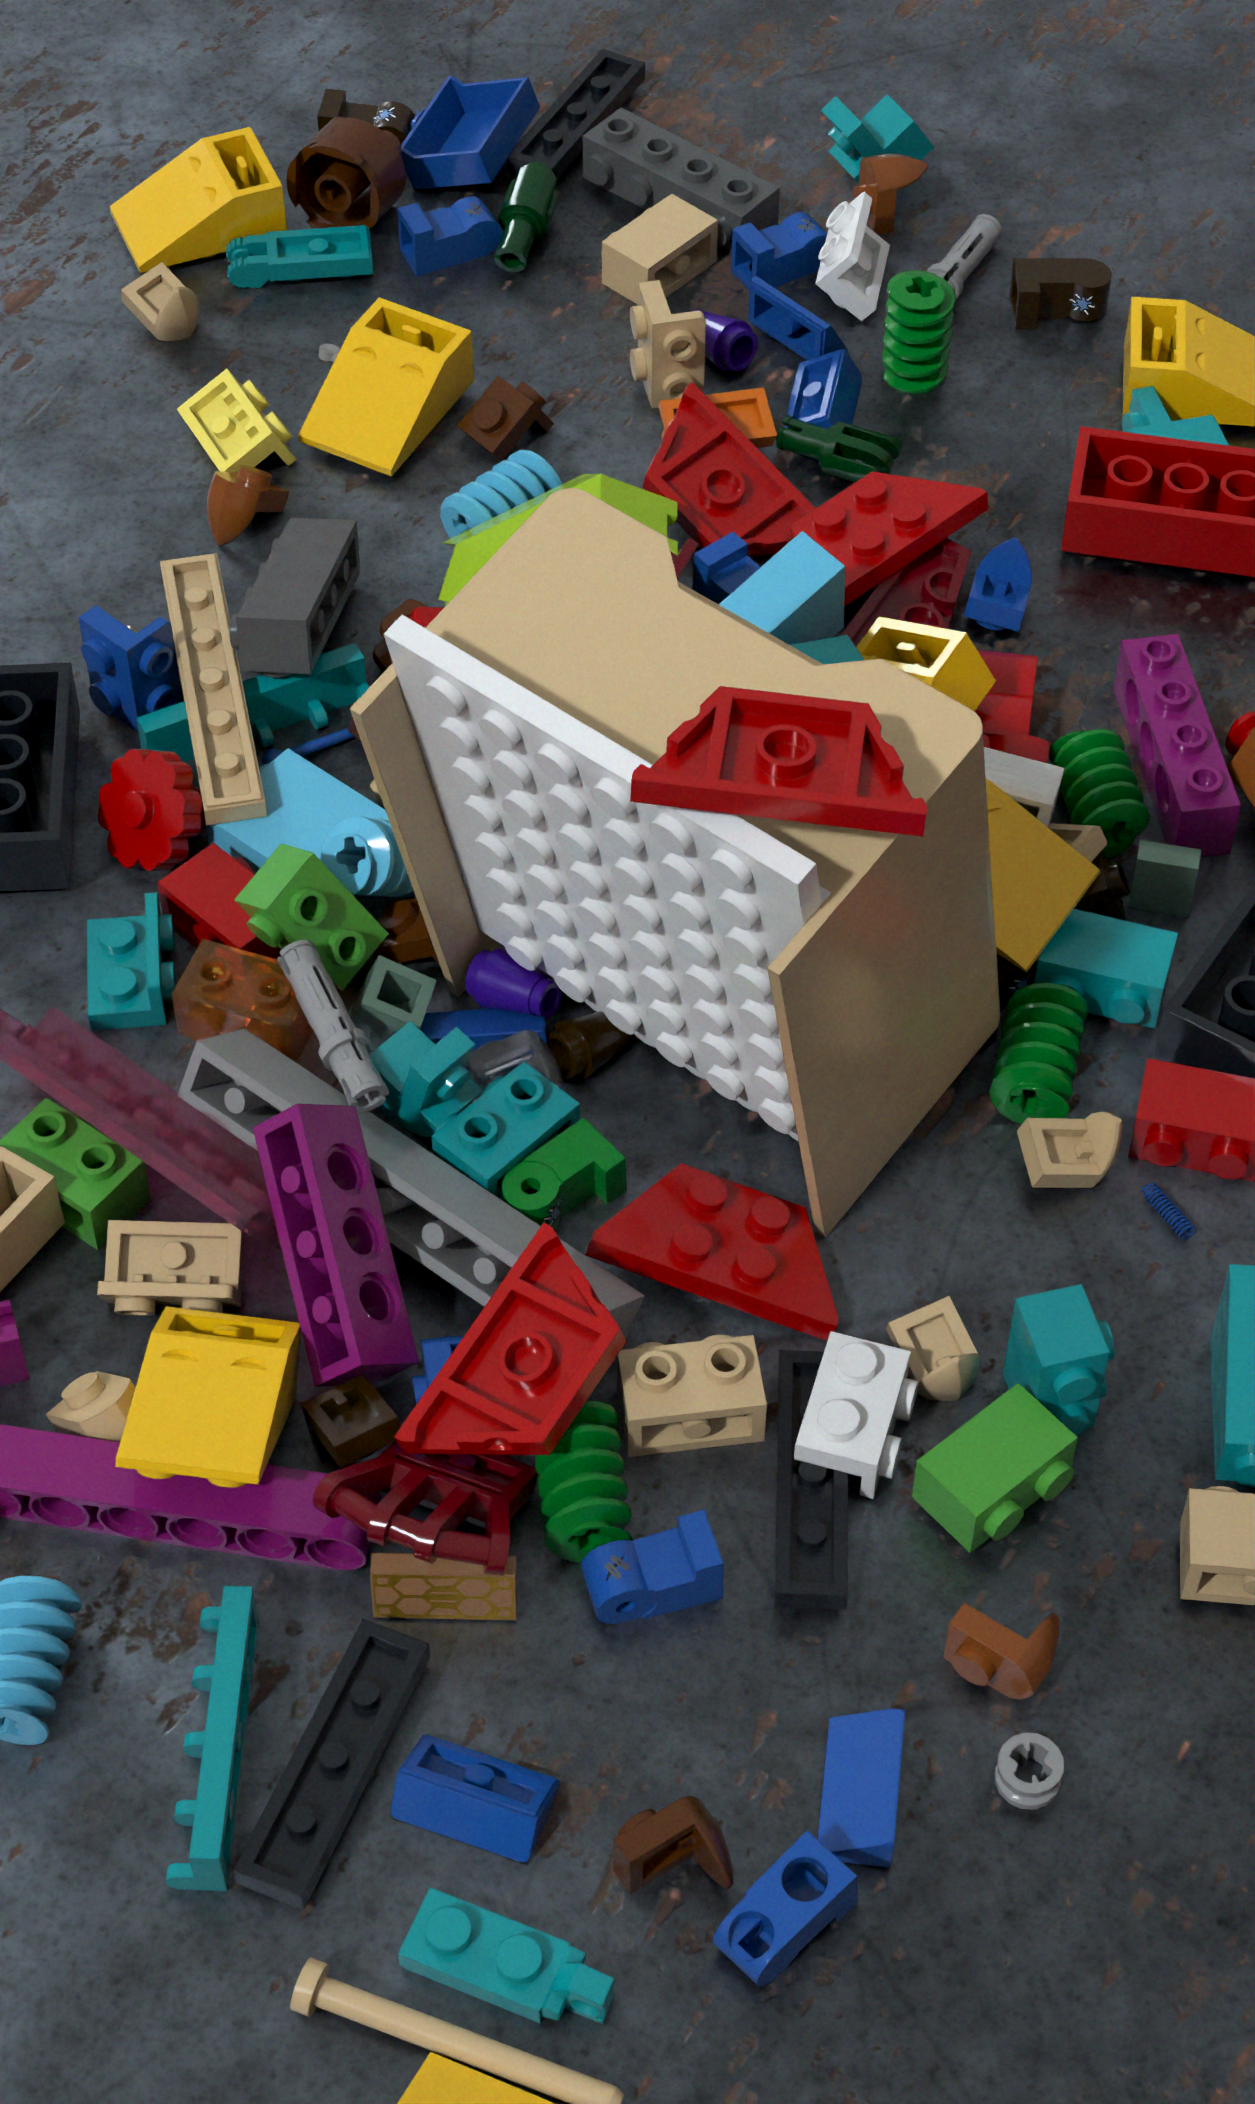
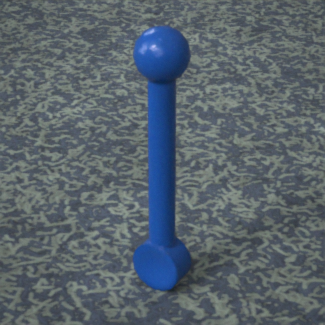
[262,728,357,765]

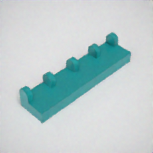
[136,643,369,762]
[165,1586,260,1891]

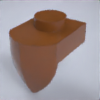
[853,153,928,235]
[207,465,290,546]
[943,1603,1060,1700]

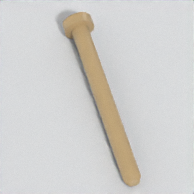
[290,1957,624,2104]

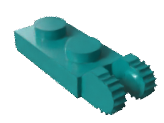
[226,225,373,289]

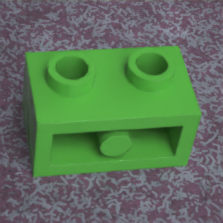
[234,843,389,991]
[0,1097,151,1250]
[912,1383,1078,1553]

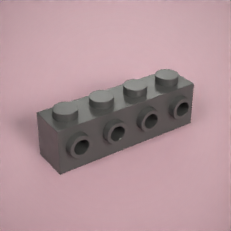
[582,107,780,254]
[230,518,360,678]

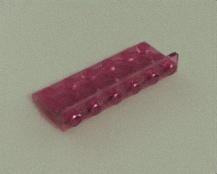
[0,1008,282,1250]

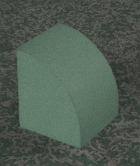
[1128,839,1201,918]
[349,955,437,1050]

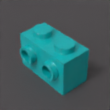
[1035,909,1178,1028]
[431,1061,580,1201]
[1003,1284,1115,1435]

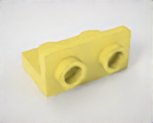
[177,368,297,472]

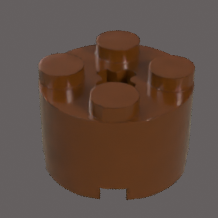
[286,117,406,230]

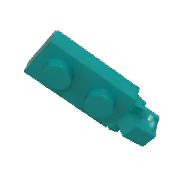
[398,1887,615,2024]

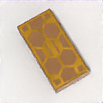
[370,1553,518,1621]

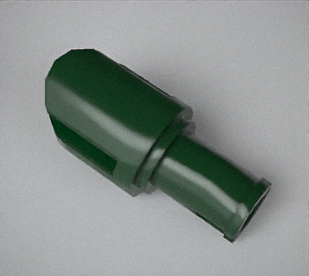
[494,162,557,273]
[776,415,903,483]

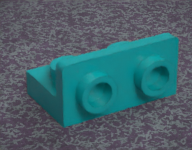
[87,892,177,1031]

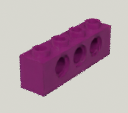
[1113,634,1241,857]
[253,1103,419,1387]

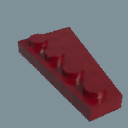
[840,538,972,647]

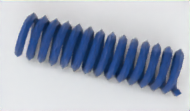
[1141,1182,1195,1240]

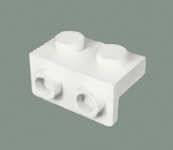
[815,192,890,321]
[794,1331,919,1499]

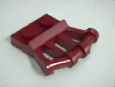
[313,1441,538,1576]

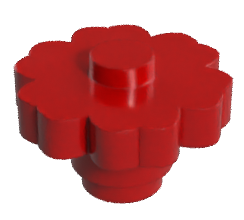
[98,749,206,871]

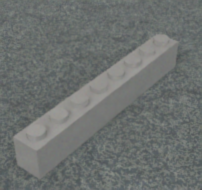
[177,1028,645,1350]

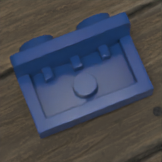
[78,605,183,733]

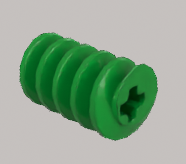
[882,270,955,394]
[1049,729,1150,859]
[989,983,1088,1125]
[535,1401,633,1563]

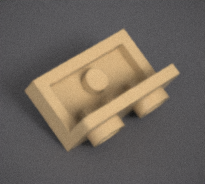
[630,280,706,409]
[97,1220,245,1316]

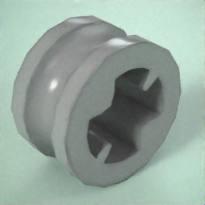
[995,1732,1064,1810]

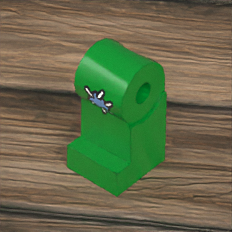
[502,1117,627,1231]

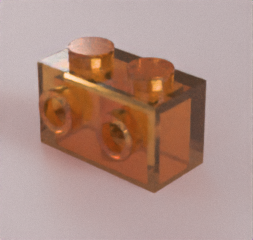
[172,939,313,1062]

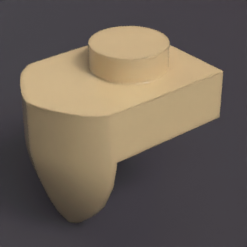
[121,262,199,341]
[1016,1112,1123,1188]
[886,1296,981,1401]
[46,1371,136,1442]

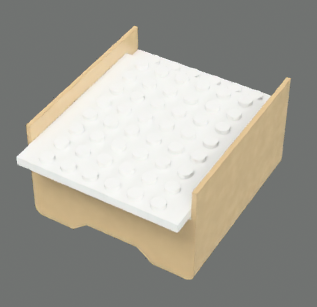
[350,488,1000,1238]

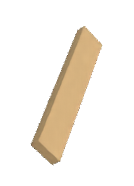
[160,553,267,826]

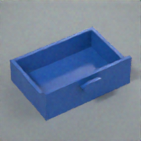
[400,76,540,189]

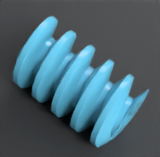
[440,449,562,538]
[320,817,416,898]
[0,1576,82,1745]

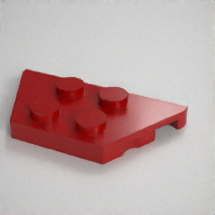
[642,382,816,558]
[790,471,988,607]
[630,686,927,837]
[585,1163,839,1341]
[394,1222,627,1455]

